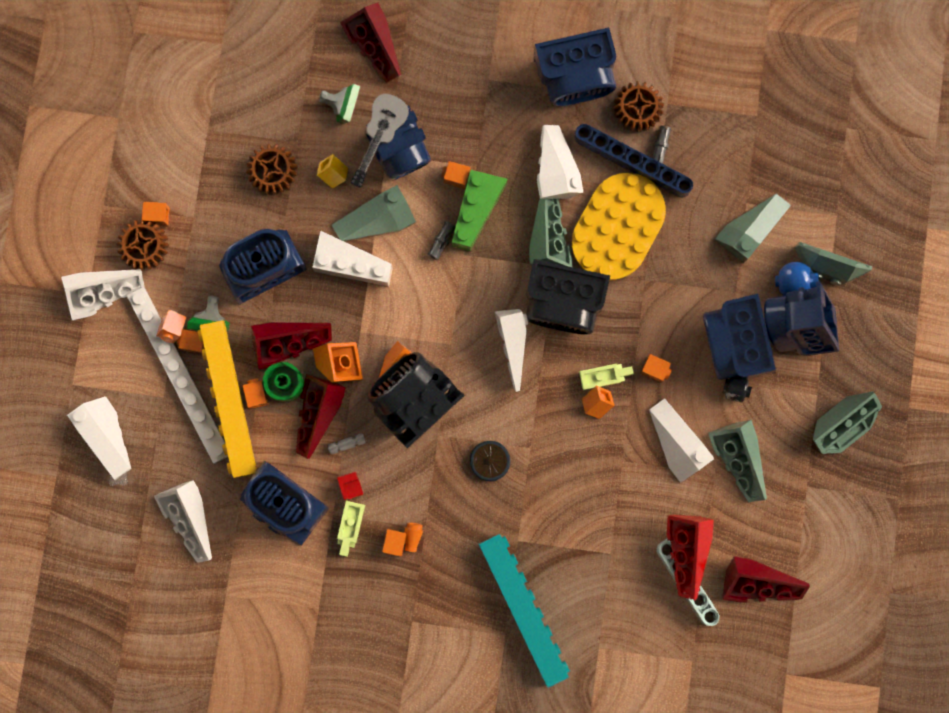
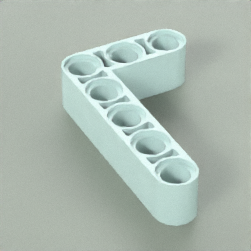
[657,539,719,626]

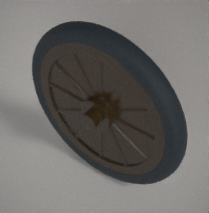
[470,441,510,481]

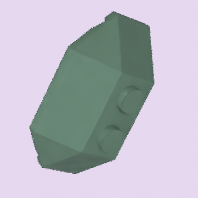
[795,242,873,286]
[813,391,882,454]

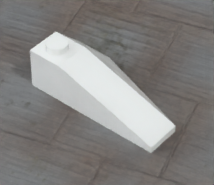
[537,125,583,199]
[61,269,145,320]
[495,309,528,392]
[67,397,131,480]
[649,398,714,483]
[154,480,212,563]

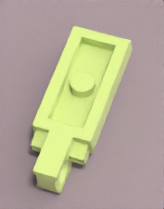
[579,364,634,391]
[337,501,365,557]

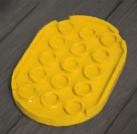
[572,173,666,281]

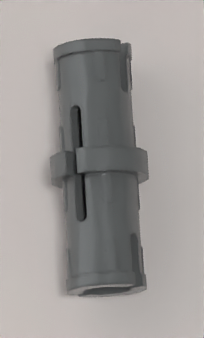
[653,125,671,164]
[428,221,456,260]

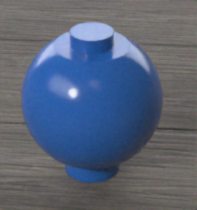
[775,262,819,296]

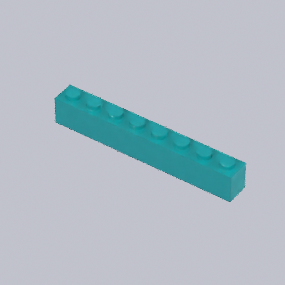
[479,534,570,688]

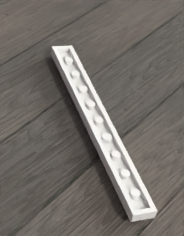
[127,287,228,464]

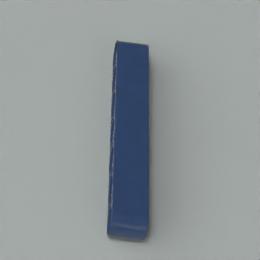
[574,124,693,198]

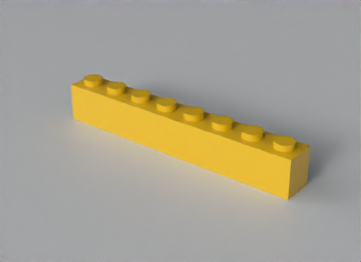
[198,320,257,478]

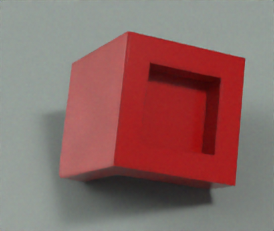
[337,472,363,501]

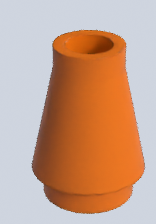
[404,522,424,552]

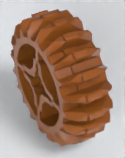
[613,81,664,132]
[246,144,298,195]
[116,220,169,271]

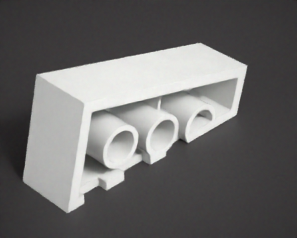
[312,231,393,286]

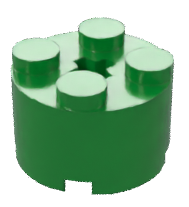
[263,362,304,403]

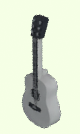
[350,94,409,188]

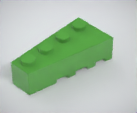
[452,170,507,251]

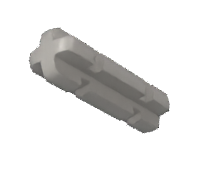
[328,433,366,454]

